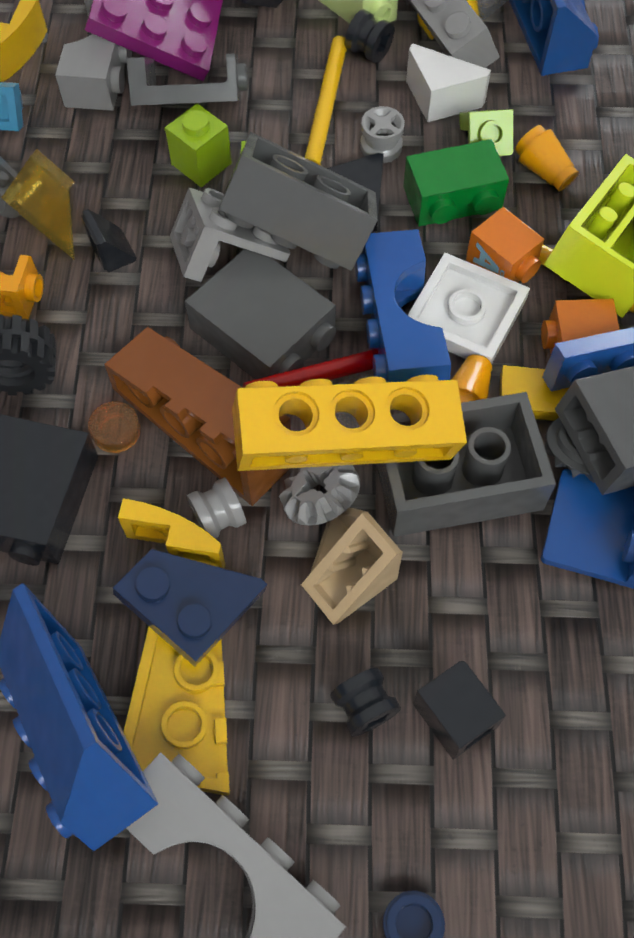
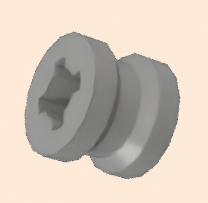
[360,106,405,164]
[186,477,247,538]

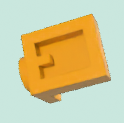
[0,255,44,320]

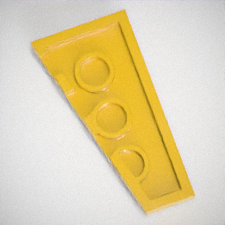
[123,556,230,796]

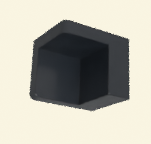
[413,661,506,760]

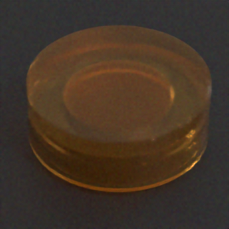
[88,401,141,453]

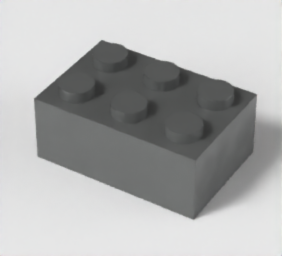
[219,132,378,271]
[376,392,556,537]

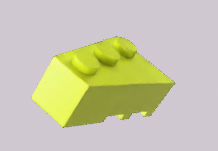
[544,154,634,318]

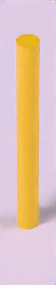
[304,36,346,165]

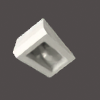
[406,43,491,122]

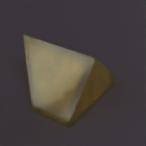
[1,149,75,259]

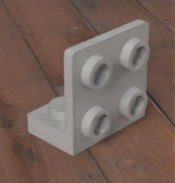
[170,187,290,282]

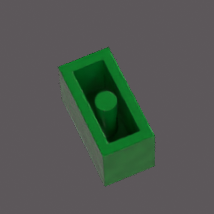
[403,139,509,227]

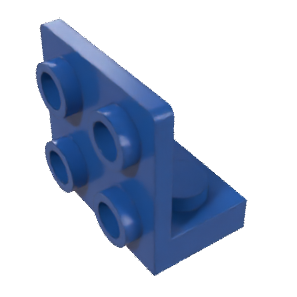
[541,469,634,589]

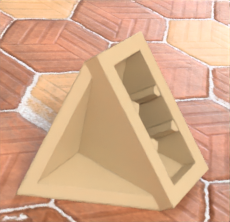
[301,507,403,625]

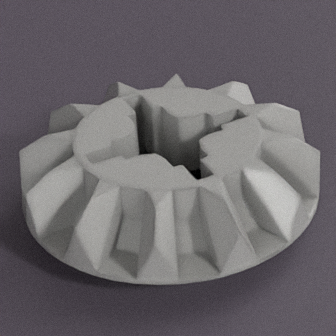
[279,465,360,526]

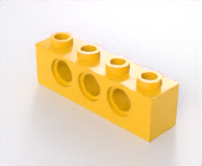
[232,375,467,471]

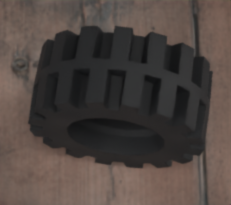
[0,315,56,396]

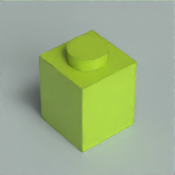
[165,103,232,187]

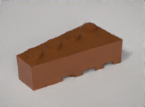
[104,327,291,506]

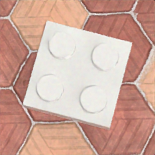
[408,253,530,364]

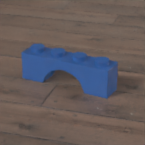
[355,229,451,382]

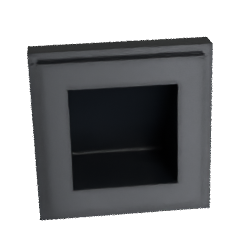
[81,209,137,273]

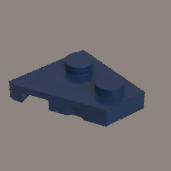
[113,549,267,667]

